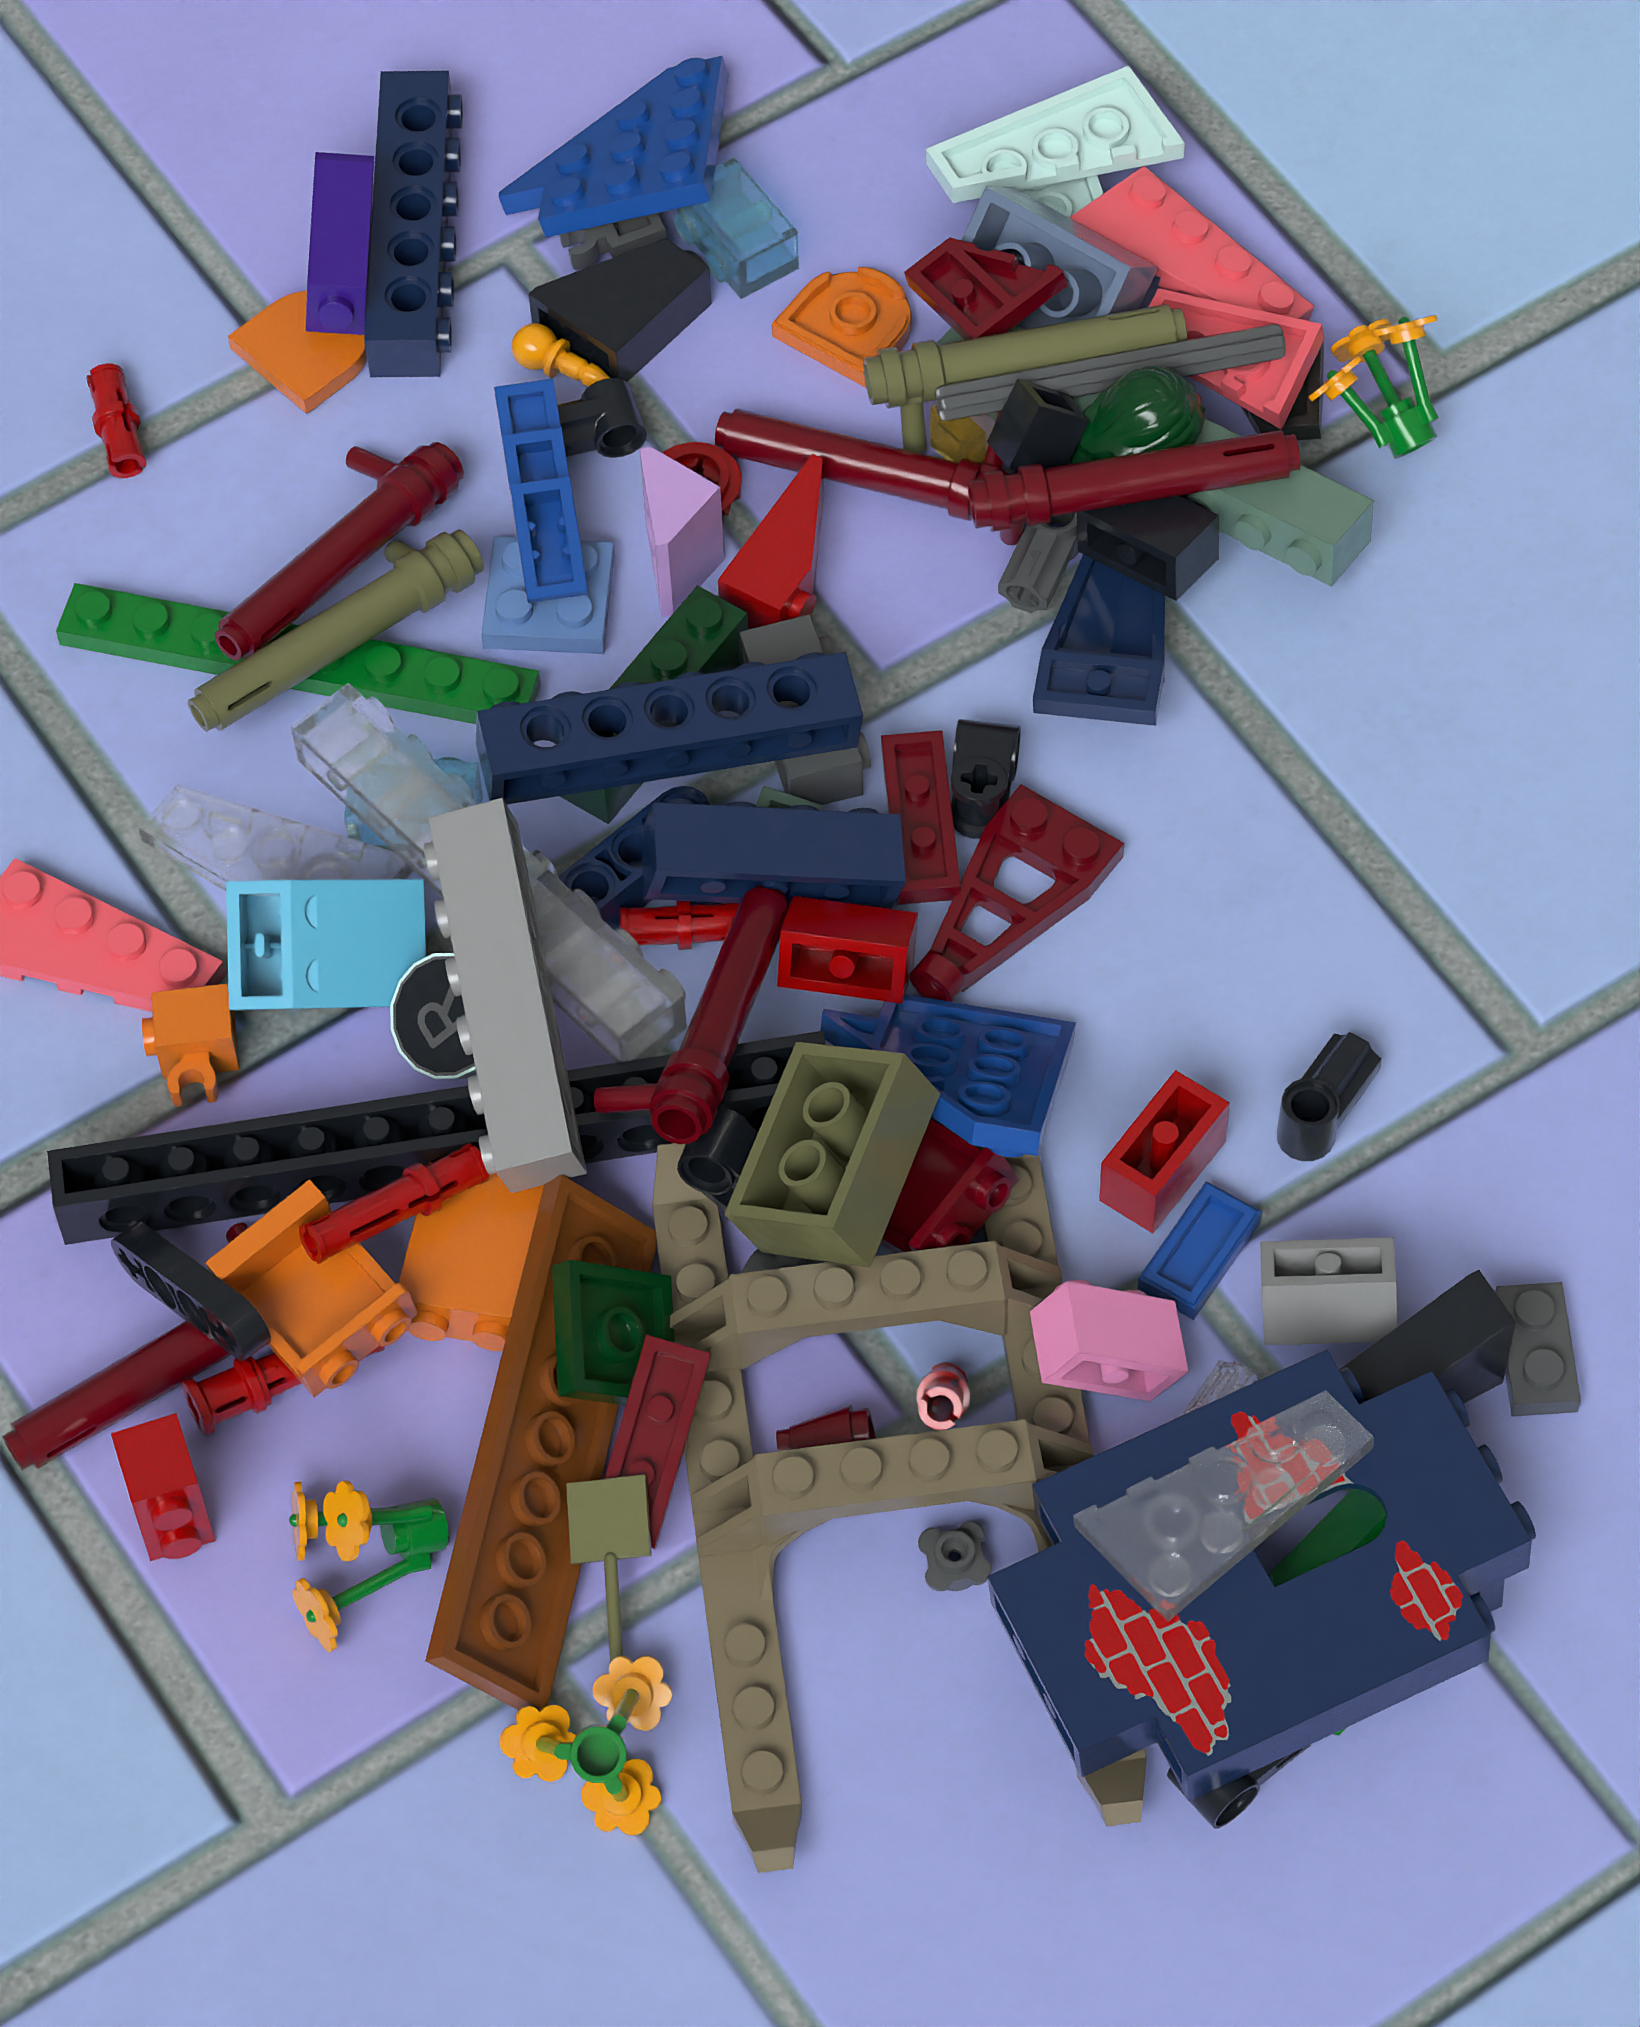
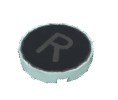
[390,953,477,1079]

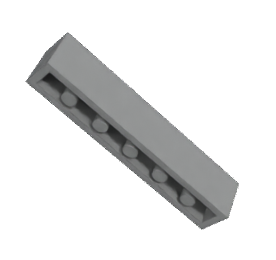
[424,798,587,1193]

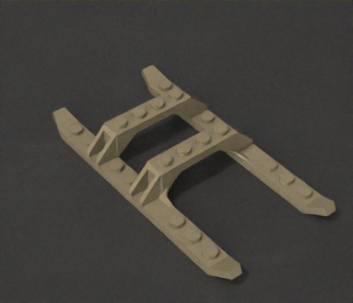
[652,1142,1147,1873]

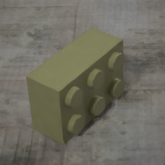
[724,1042,940,1268]

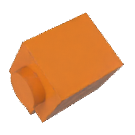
[142,983,240,1107]

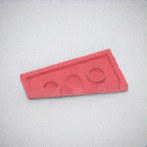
[1069,166,1315,321]
[0,858,226,1012]

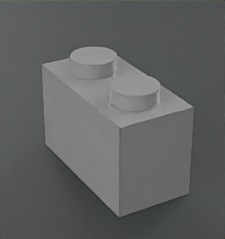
[1260,1237,1397,1345]

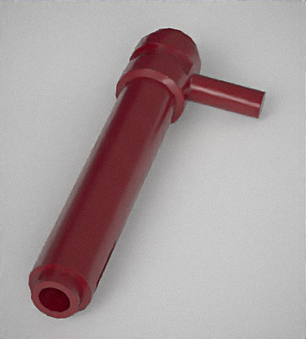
[714,408,1008,521]
[968,430,1300,546]
[214,442,464,660]
[594,885,789,1144]
[2,1222,249,1470]

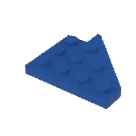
[498,56,729,238]
[820,994,1076,1157]

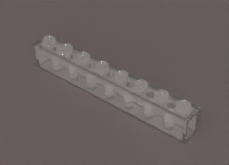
[291,683,687,1062]

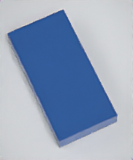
[1137,1181,1262,1320]

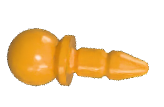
[511,323,610,387]

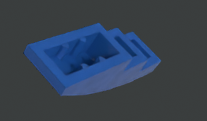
[494,379,588,603]

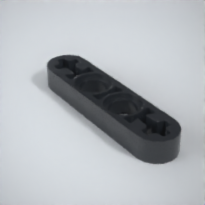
[111,1221,271,1362]

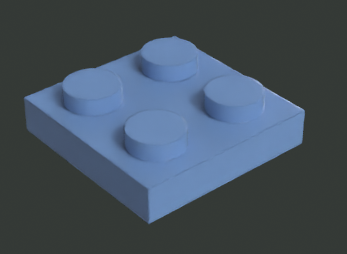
[481,536,615,654]

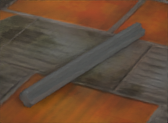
[935,324,1286,421]

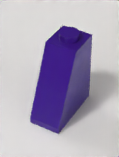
[306,152,374,335]

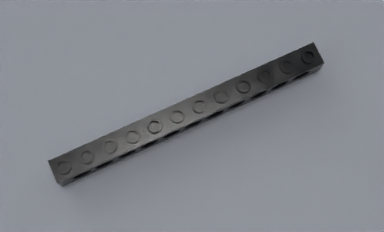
[47,1031,826,1245]

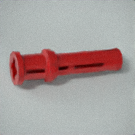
[181,1345,385,1437]

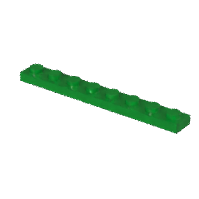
[56,583,541,724]

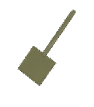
[566,1474,652,1663]

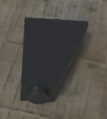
[529,238,712,382]
[1339,1270,1516,1404]

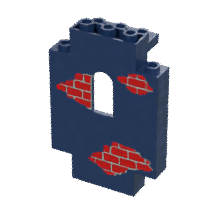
[987,1349,1536,1801]

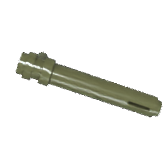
[863,304,1187,453]
[188,529,484,732]

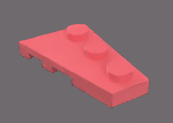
[1149,288,1325,430]

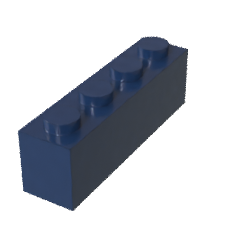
[641,798,906,909]

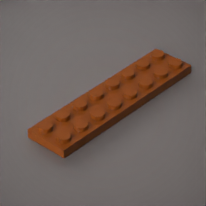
[425,1175,657,1711]

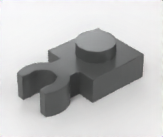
[559,213,668,269]

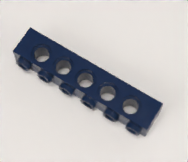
[364,71,463,378]
[476,652,863,805]

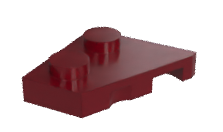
[904,237,1068,340]

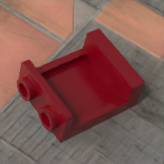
[880,1119,1019,1254]

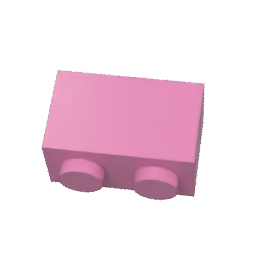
[1030,1280,1189,1401]

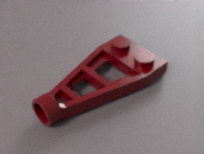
[909,784,1124,1002]

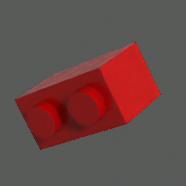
[777,896,918,1004]
[1099,1070,1230,1234]
[111,1413,215,1562]

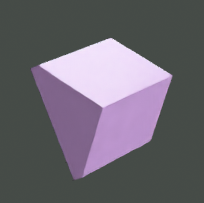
[639,447,725,617]

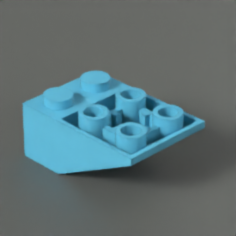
[226,879,427,1011]

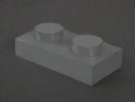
[1495,1282,1581,1417]

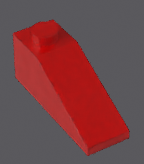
[718,454,824,629]

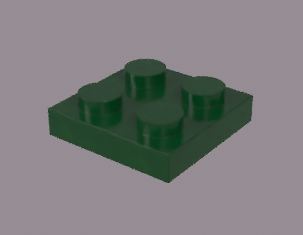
[552,1259,675,1405]

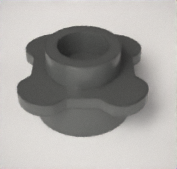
[918,1522,992,1591]

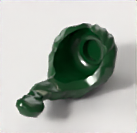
[1068,366,1206,465]

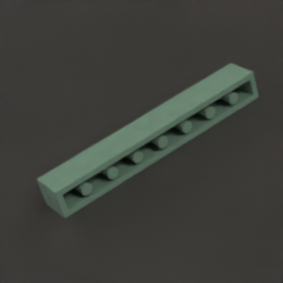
[936,326,1374,587]

